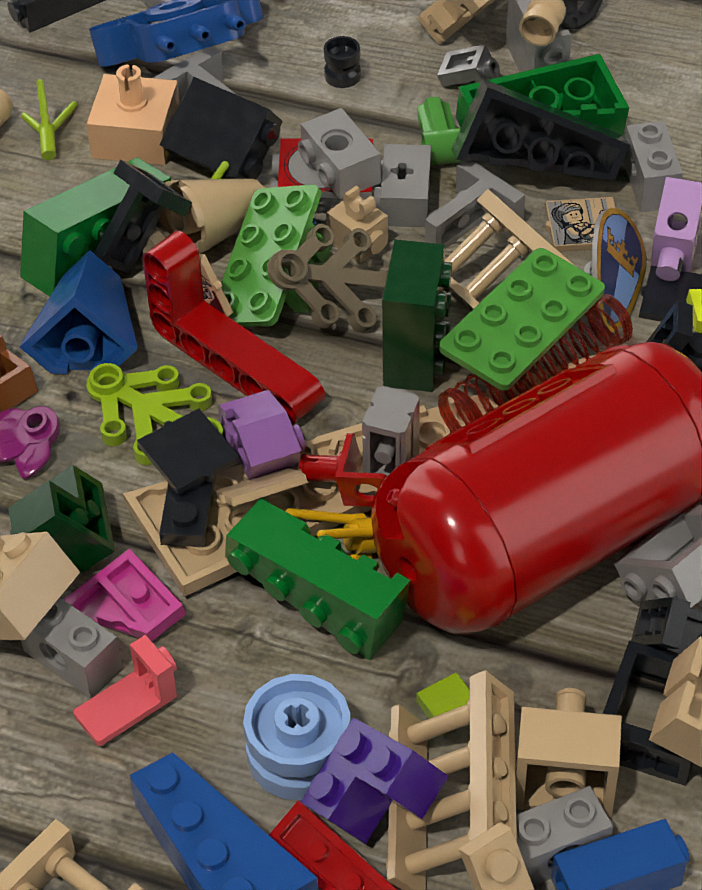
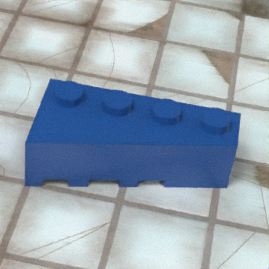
[129,752,318,890]

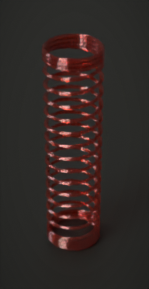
[438,293,633,432]

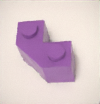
[217,390,305,480]

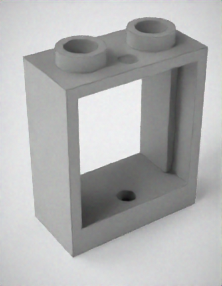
[614,505,702,608]

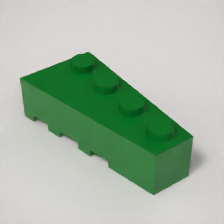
[456,54,629,135]
[20,157,171,297]
[225,498,411,660]

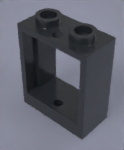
[603,640,693,786]

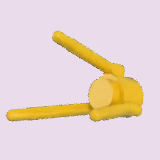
[285,508,377,561]

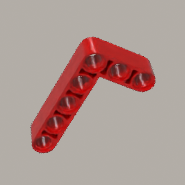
[143,231,325,425]

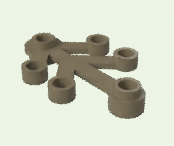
[267,224,388,332]

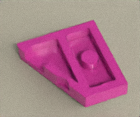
[64,548,187,642]

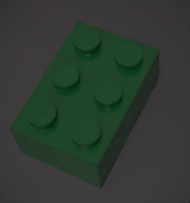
[382,239,452,392]

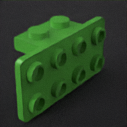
[221,184,332,327]
[440,248,605,390]

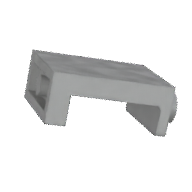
[506,0,572,72]

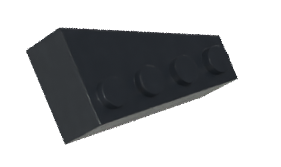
[451,78,630,181]

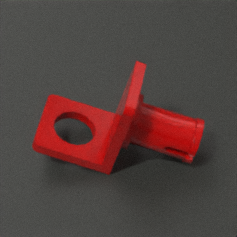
[299,433,387,507]

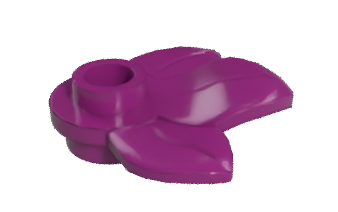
[0,406,60,480]

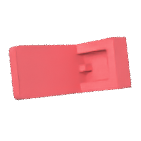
[73,635,177,746]

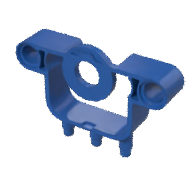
[89,0,264,66]

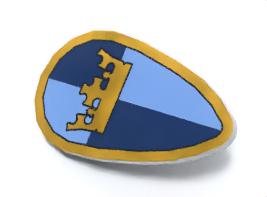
[584,208,646,334]

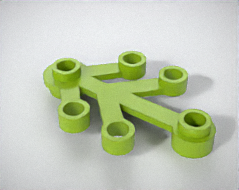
[86,363,223,465]

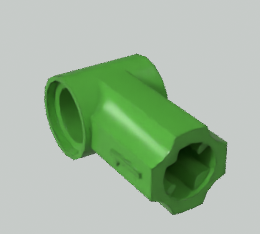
[417,97,461,166]

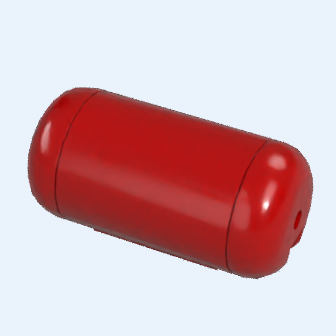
[371,341,702,635]

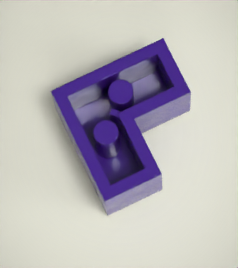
[300,717,449,844]

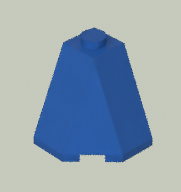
[20,250,138,374]

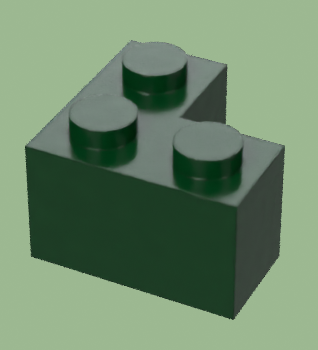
[8,465,115,576]

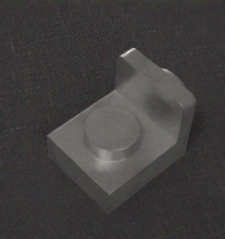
[437,44,500,87]

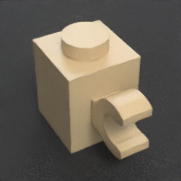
[326,186,388,264]

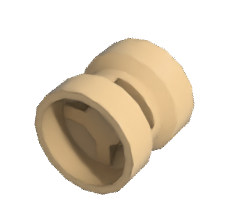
[519,0,566,46]

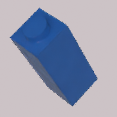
[551,818,689,890]

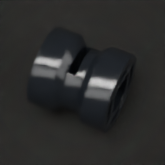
[323,36,361,88]

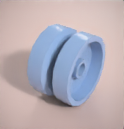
[243,674,351,800]

